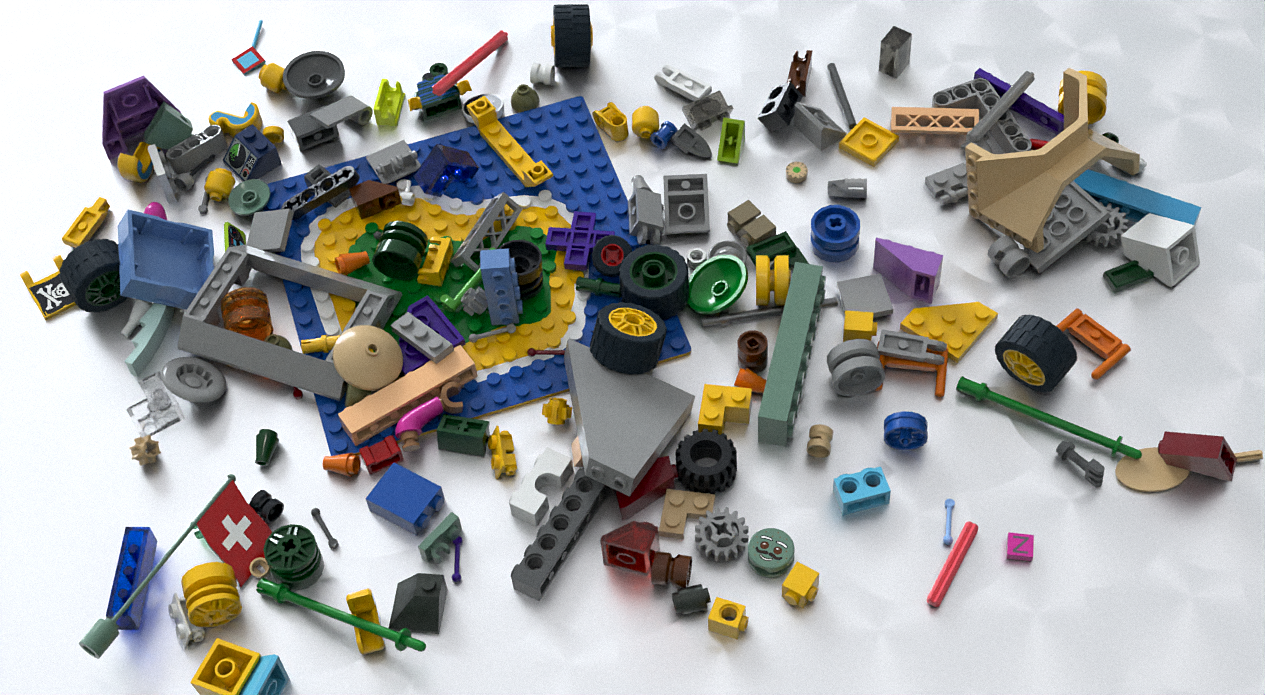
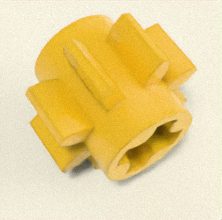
[542,398,572,425]

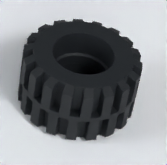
[675,429,737,494]

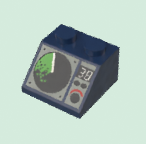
[223,124,282,182]

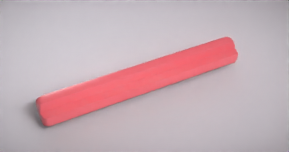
[927,521,978,607]

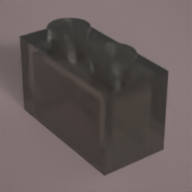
[879,26,912,79]

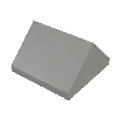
[794,102,847,151]

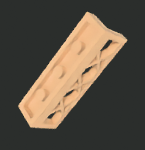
[890,107,979,135]

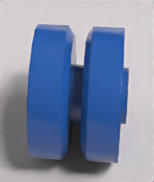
[810,205,860,263]

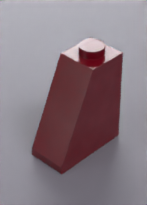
[1158,431,1237,481]
[615,456,678,521]

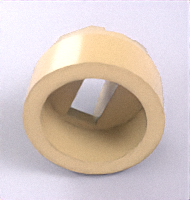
[249,557,271,579]

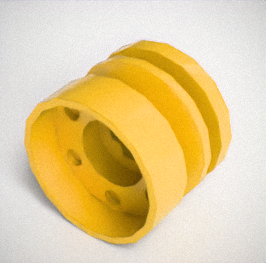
[181,562,242,627]

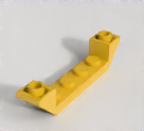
[467,96,553,187]

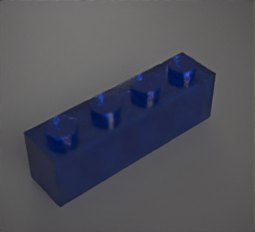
[106,527,158,630]

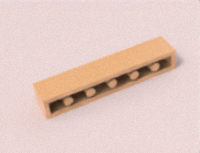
[338,345,478,446]

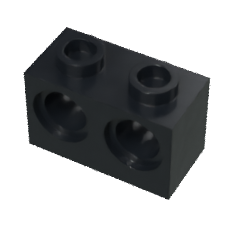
[758,82,803,132]

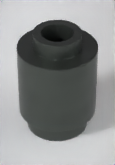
[672,584,711,614]

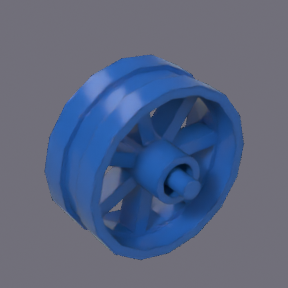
[884,411,928,450]

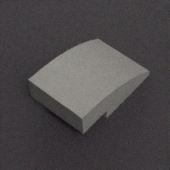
[663,174,710,234]

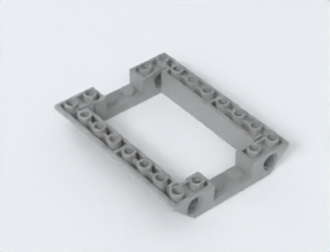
[177,245,402,401]

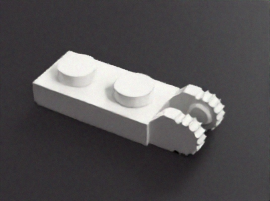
[654,65,712,104]

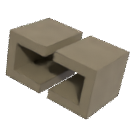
[727,200,776,247]

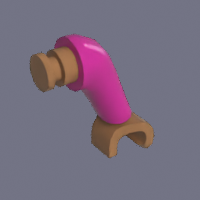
[395,381,463,452]

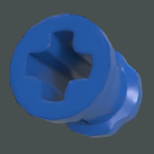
[650,121,678,149]

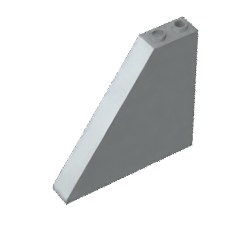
[564,338,695,496]

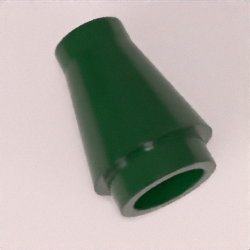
[255,429,279,466]

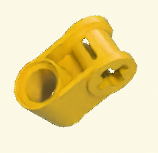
[592,102,629,141]

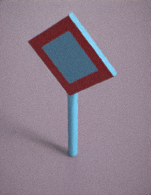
[231,20,266,75]

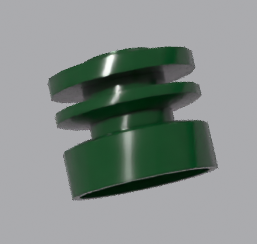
[372,221,428,280]
[263,524,324,591]

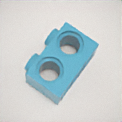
[833,466,891,516]

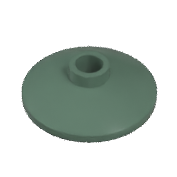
[228,179,271,216]

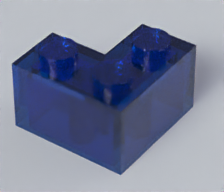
[413,144,479,197]

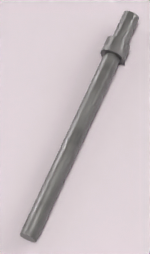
[701,297,838,327]

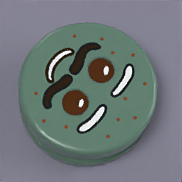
[748,528,795,578]

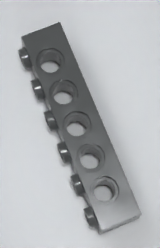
[511,467,612,601]

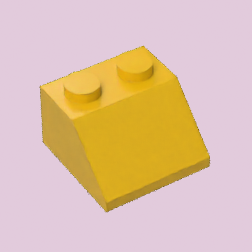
[190,638,261,695]

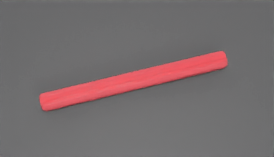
[432,30,508,96]

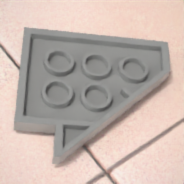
[1024,181,1110,274]

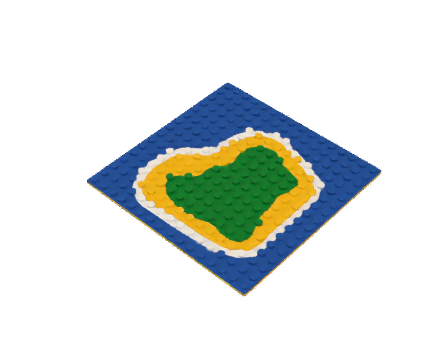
[263,96,692,456]

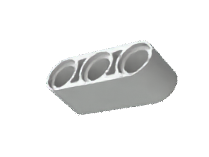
[166,125,228,174]

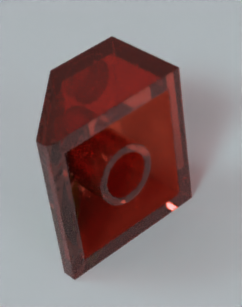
[600,521,660,577]

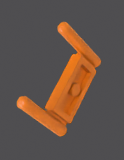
[1056,308,1131,380]
[875,342,949,397]

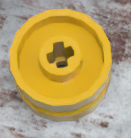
[1058,71,1107,125]
[756,255,791,306]

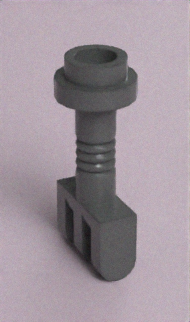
[1056,441,1105,487]

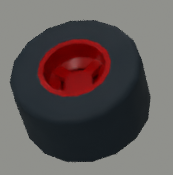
[592,235,632,277]

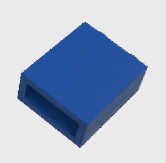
[365,462,445,536]

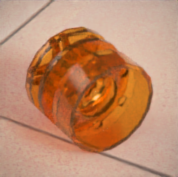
[220,287,274,341]

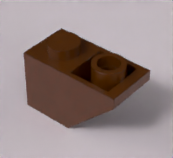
[349,180,402,220]

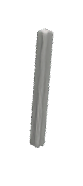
[968,71,1035,142]

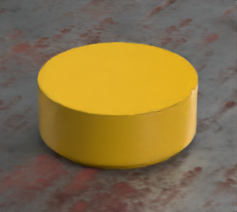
[263,126,284,144]

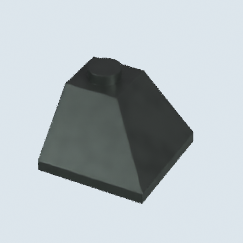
[389,573,447,634]

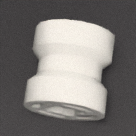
[530,63,555,86]

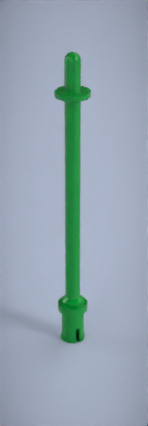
[956,376,1142,459]
[256,578,426,652]

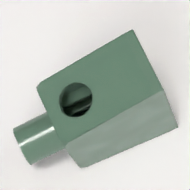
[143,102,194,150]

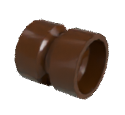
[737,330,768,373]
[651,551,692,588]

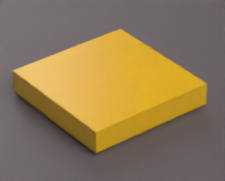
[839,117,899,167]

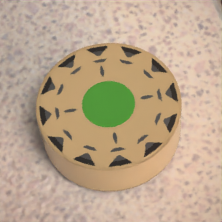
[786,162,808,183]

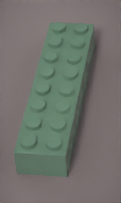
[758,262,826,447]

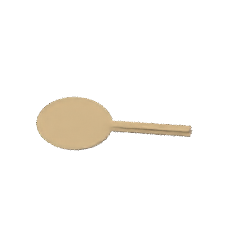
[1115,447,1263,492]

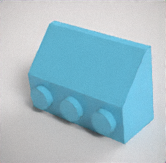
[239,654,290,695]

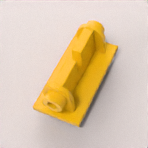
[488,426,517,479]

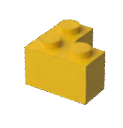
[698,384,752,435]

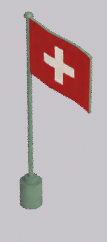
[79,474,272,659]

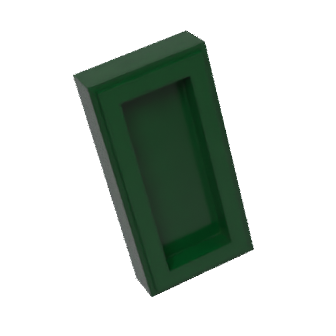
[746,231,797,267]
[1103,260,1155,293]

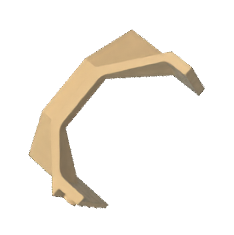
[965,68,1140,253]

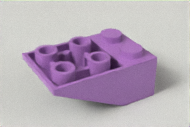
[873,237,943,304]

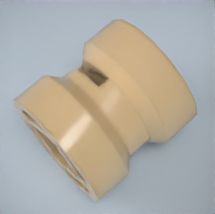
[806,424,833,458]

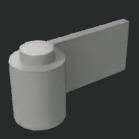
[310,96,373,129]

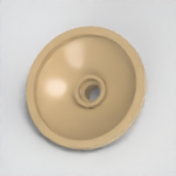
[333,325,403,391]

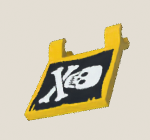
[20,254,76,320]

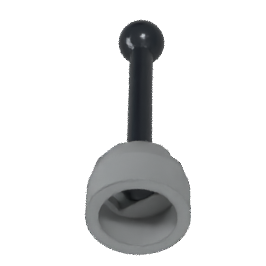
[174,154,215,192]

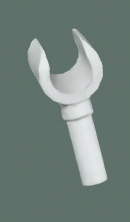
[401,180,415,206]

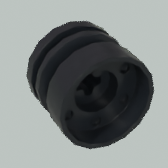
[498,240,543,301]

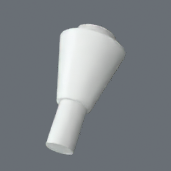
[121,299,153,337]

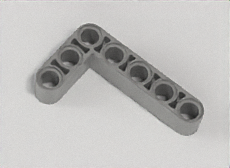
[932,78,1032,153]

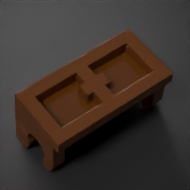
[787,50,813,97]

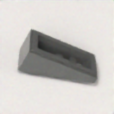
[304,164,350,208]

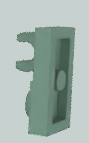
[418,512,462,564]

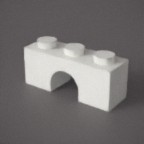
[509,447,574,527]

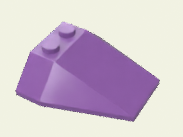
[101,75,182,160]

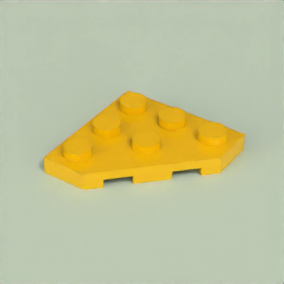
[900,302,998,364]

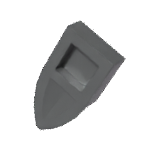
[670,123,712,158]

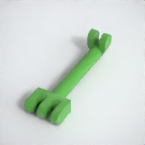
[440,248,495,313]

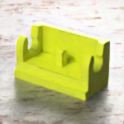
[373,79,406,126]

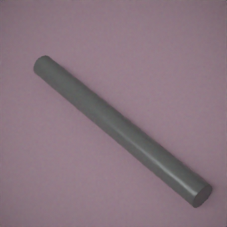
[827,63,857,129]

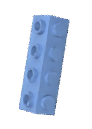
[480,248,523,325]

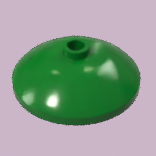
[687,255,748,314]

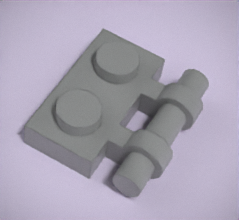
[925,163,968,206]

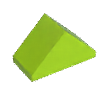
[717,117,745,164]

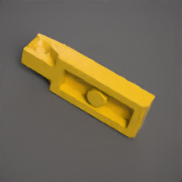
[61,197,110,248]

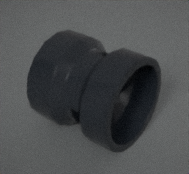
[249,490,284,523]

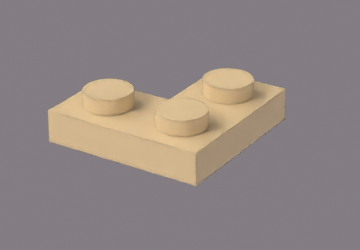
[659,489,715,539]

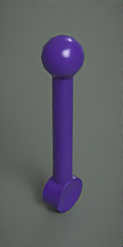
[452,536,463,582]

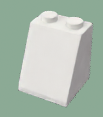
[1121,213,1200,287]

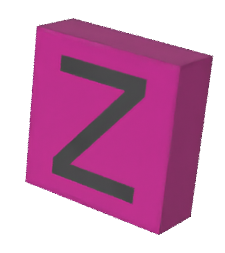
[1006,532,1034,561]

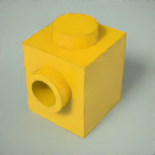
[843,310,877,342]
[782,562,819,608]

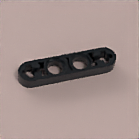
[281,166,360,220]

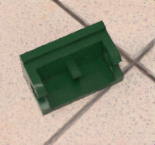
[436,414,490,456]

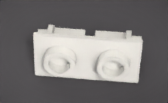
[168,593,205,648]

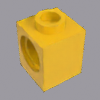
[708,597,749,639]

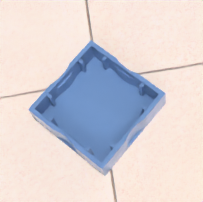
[117,209,214,310]

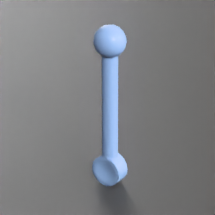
[943,499,955,545]

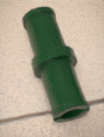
[576,276,621,298]

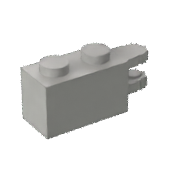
[628,188,665,245]

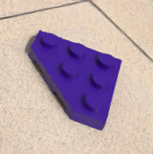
[399,295,466,376]

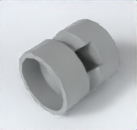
[987,236,1031,279]

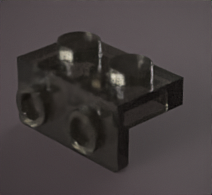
[682,90,734,131]

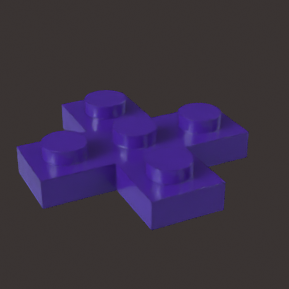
[545,211,615,271]

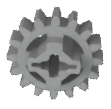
[1086,202,1129,247]
[695,507,749,561]

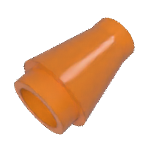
[335,251,370,275]
[734,368,767,394]
[322,453,360,477]

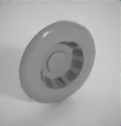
[161,357,226,403]

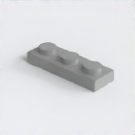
[391,312,454,364]

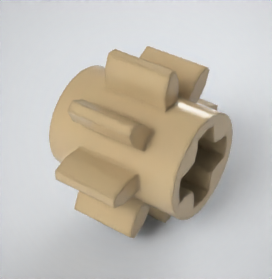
[129,435,161,466]

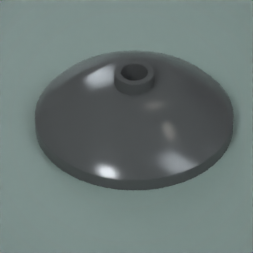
[283,51,345,99]

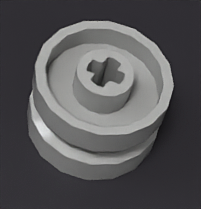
[827,339,885,397]

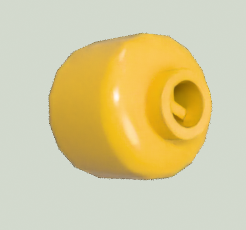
[258,62,286,93]
[632,106,659,139]
[204,168,236,202]

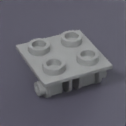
[366,140,422,184]

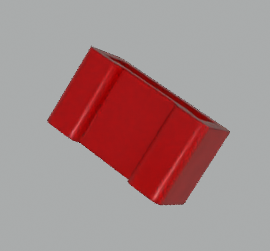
[359,435,404,475]

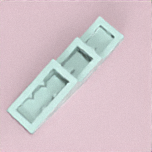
[125,303,175,377]

